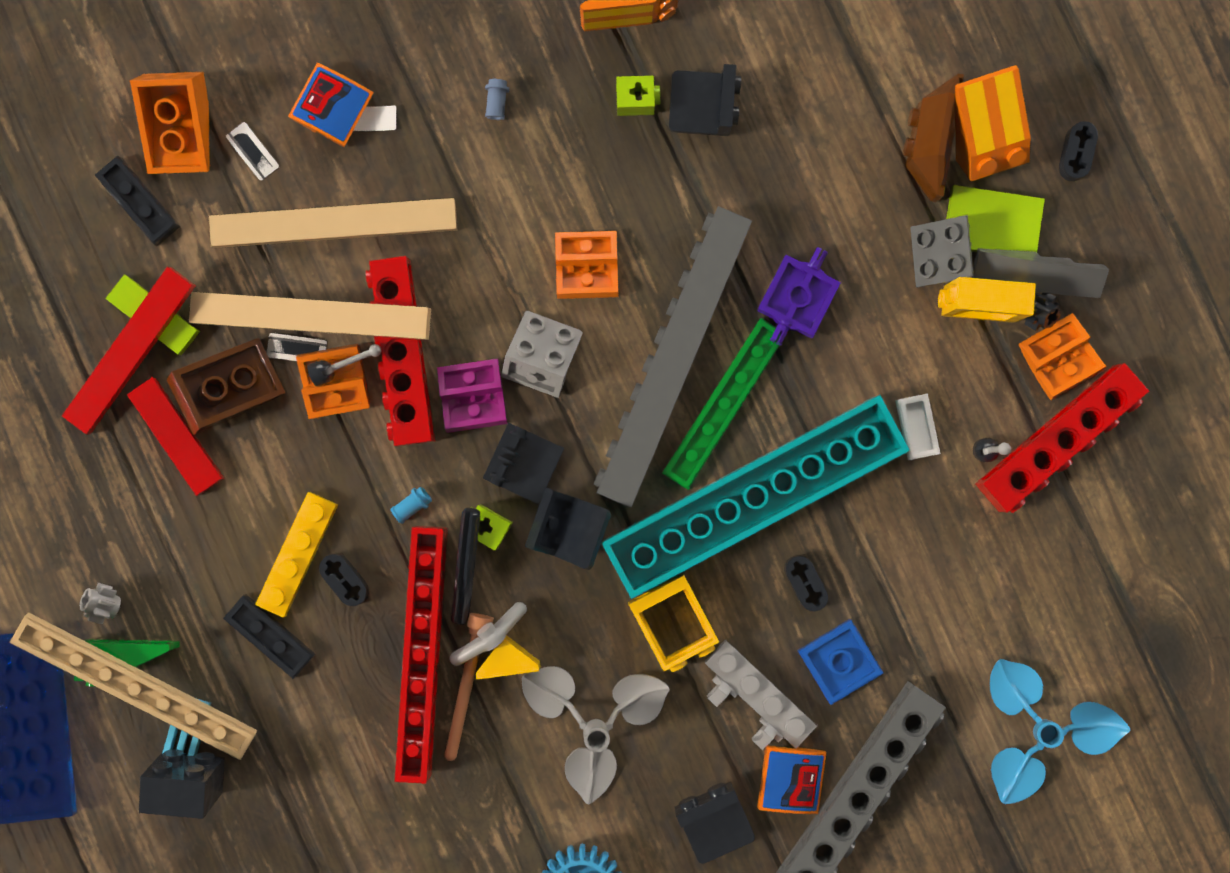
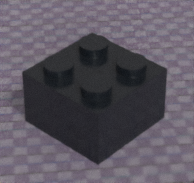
[139,749,225,819]

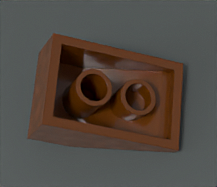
[167,338,285,436]

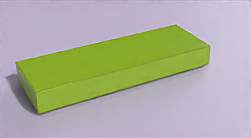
[105,274,200,356]

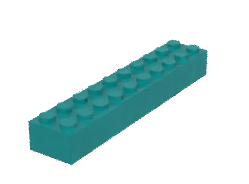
[602,395,910,599]

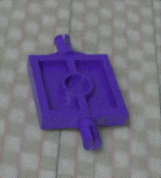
[757,247,841,345]

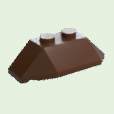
[903,73,965,202]

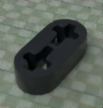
[1059,121,1098,182]
[319,554,369,606]
[784,555,828,612]

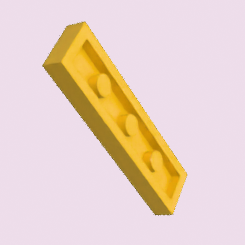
[255,492,338,618]

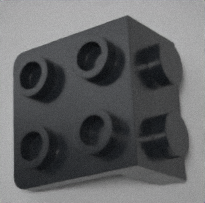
[669,64,741,136]
[525,488,611,570]
[674,782,755,864]

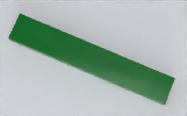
[662,318,781,490]

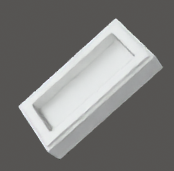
[895,394,941,460]

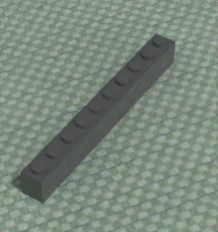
[594,206,752,507]

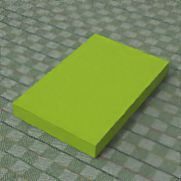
[946,185,1045,252]

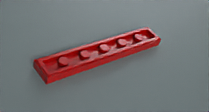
[62,266,196,435]

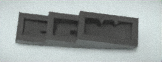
[973,248,1109,298]

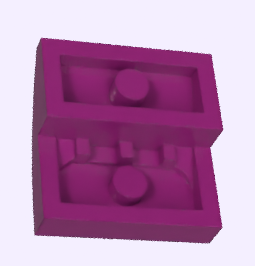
[437,359,508,433]

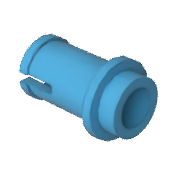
[390,487,432,524]

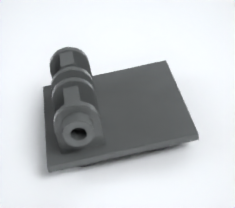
[910,215,974,288]

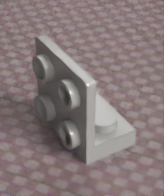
[501,311,583,398]

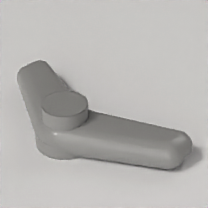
[450,602,527,666]

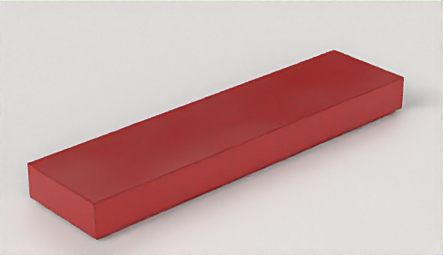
[127,377,225,496]

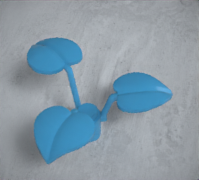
[990,659,1130,804]

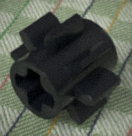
[1024,293,1061,331]

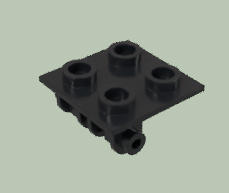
[483,422,564,504]

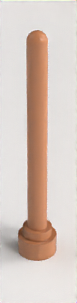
[445,613,494,761]

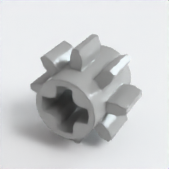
[80,583,121,624]

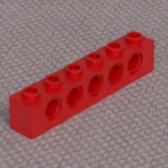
[366,256,436,447]
[975,363,1149,513]

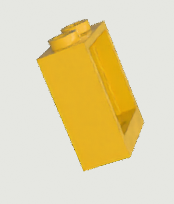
[938,277,1036,323]
[628,573,719,672]

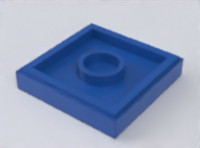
[797,619,883,705]

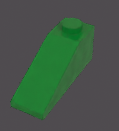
[74,639,180,686]

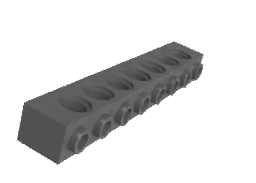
[776,681,946,873]

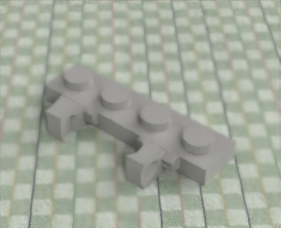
[705,640,817,750]

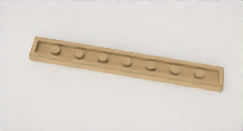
[209,198,457,248]
[189,292,431,340]
[10,612,257,760]

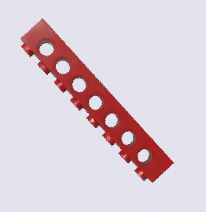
[394,526,448,784]

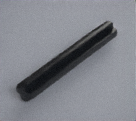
[451,508,480,625]

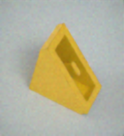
[476,635,541,679]

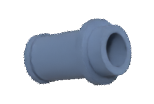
[485,79,510,120]

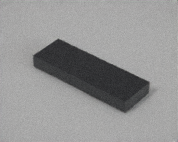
[95,155,181,246]
[223,594,316,679]

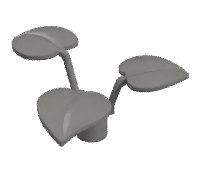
[522,666,670,805]

